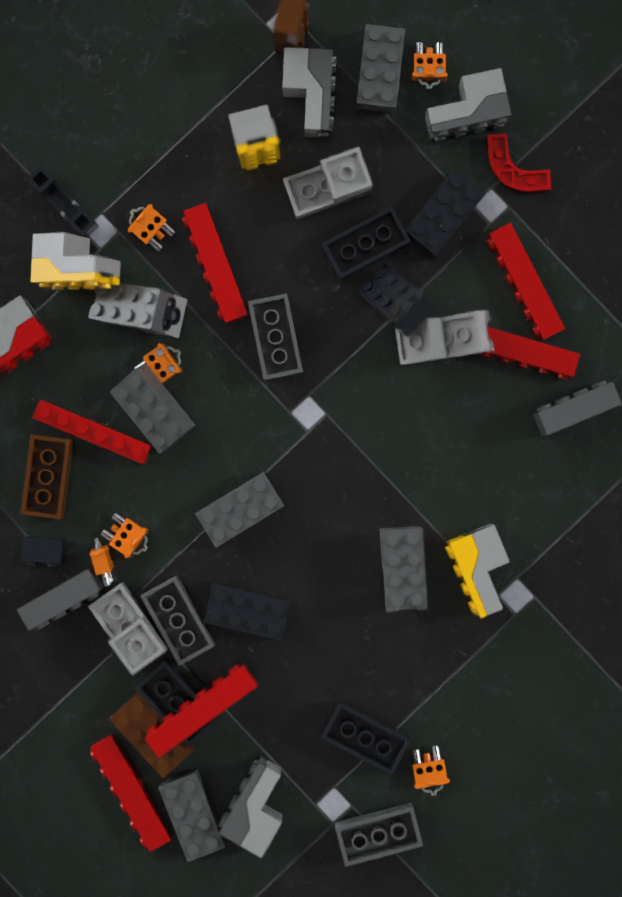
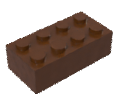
[273,0,310,54]
[21,435,74,519]
[109,692,194,778]

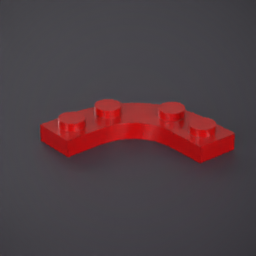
[486,133,551,192]

